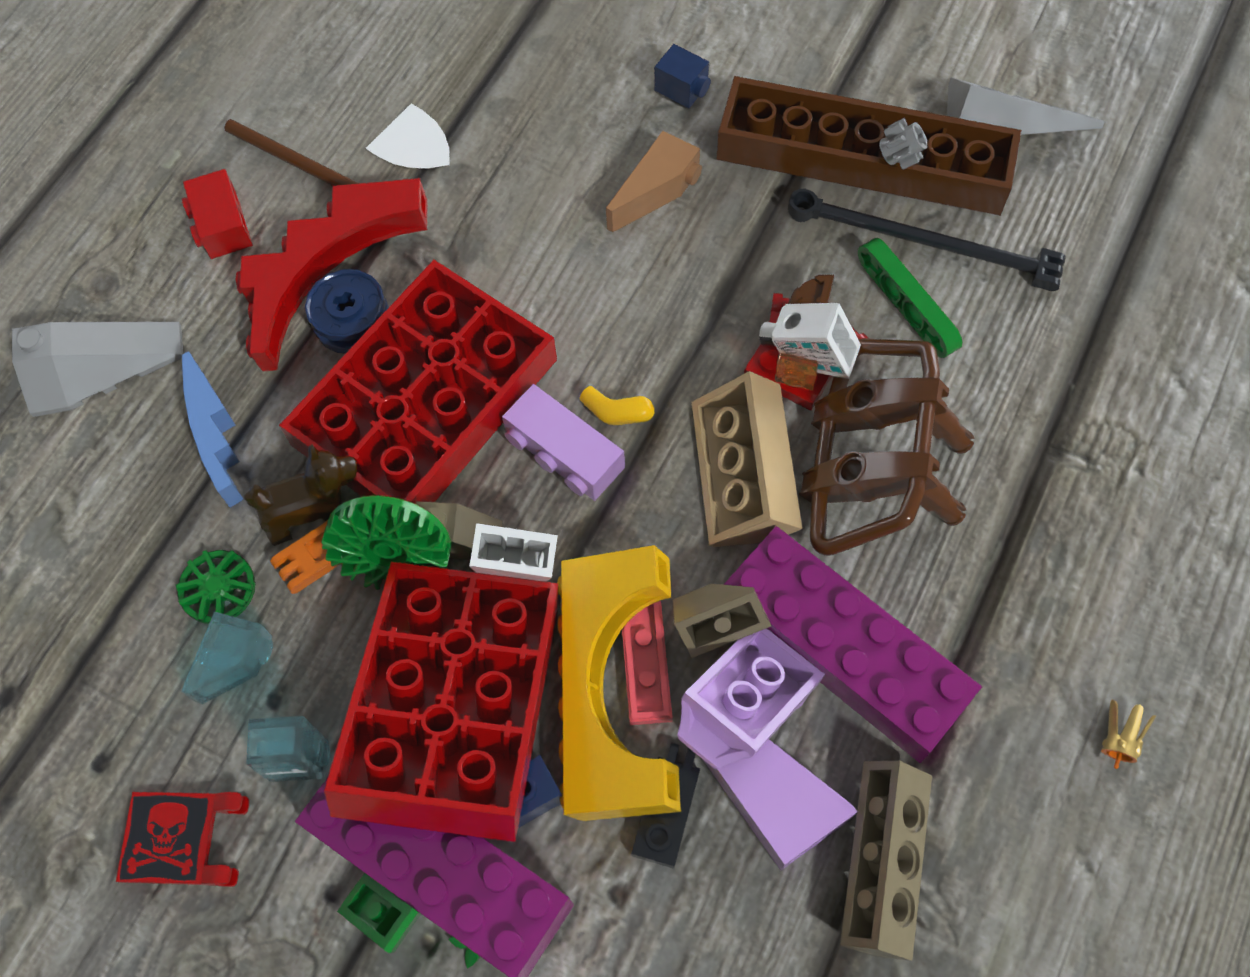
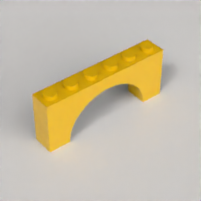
[557,545,681,821]

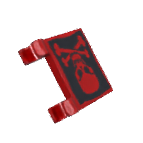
[116,792,250,887]

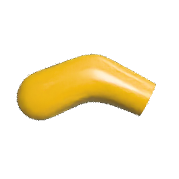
[579,386,654,425]

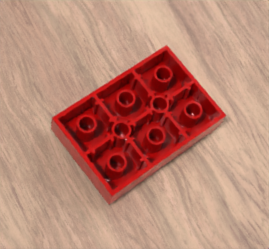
[279,260,557,504]
[324,562,559,842]

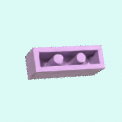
[502,384,625,501]

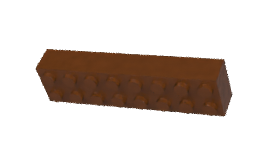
[716,76,1022,216]

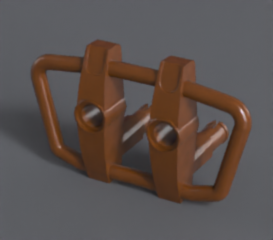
[799,338,974,556]

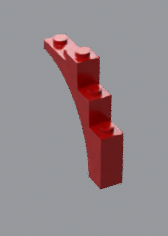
[236,178,427,372]

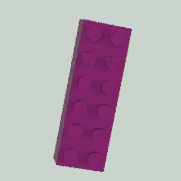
[723,526,982,763]
[295,777,574,977]

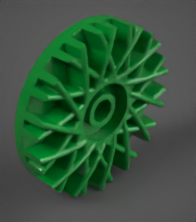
[321,495,451,590]

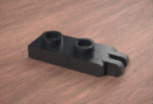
[631,742,701,869]

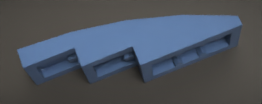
[182,351,244,507]

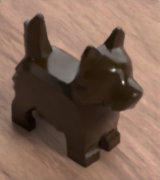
[244,444,357,546]

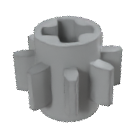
[880,118,927,170]

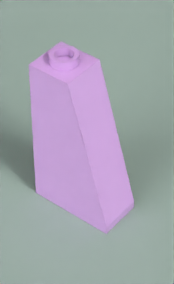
[702,739,857,870]

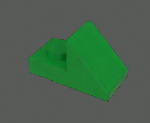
[337,873,421,954]

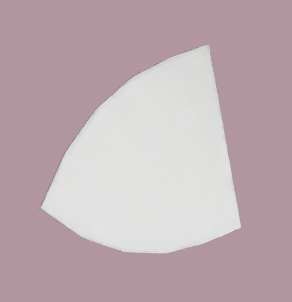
[366,103,450,168]

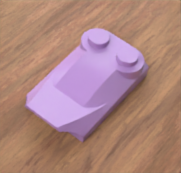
[677,628,825,769]

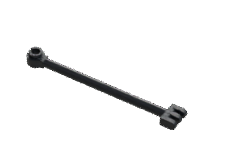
[787,188,1066,291]

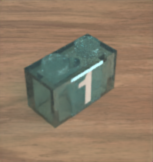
[246,716,330,782]

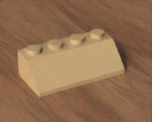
[692,371,802,547]

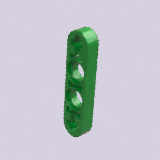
[858,237,962,358]

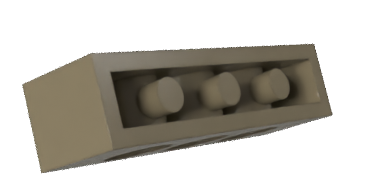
[840,761,932,961]

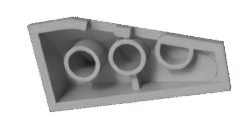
[947,77,1105,135]
[12,322,183,417]

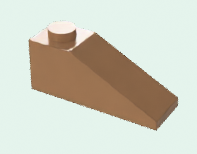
[606,131,702,232]

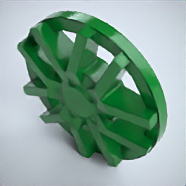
[176,550,256,624]

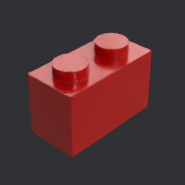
[181,169,253,259]

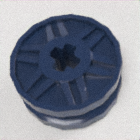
[305,269,389,354]

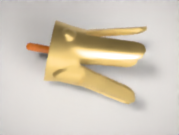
[1101,699,1156,769]

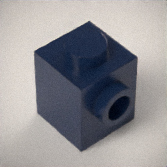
[654,44,711,108]
[518,755,562,828]

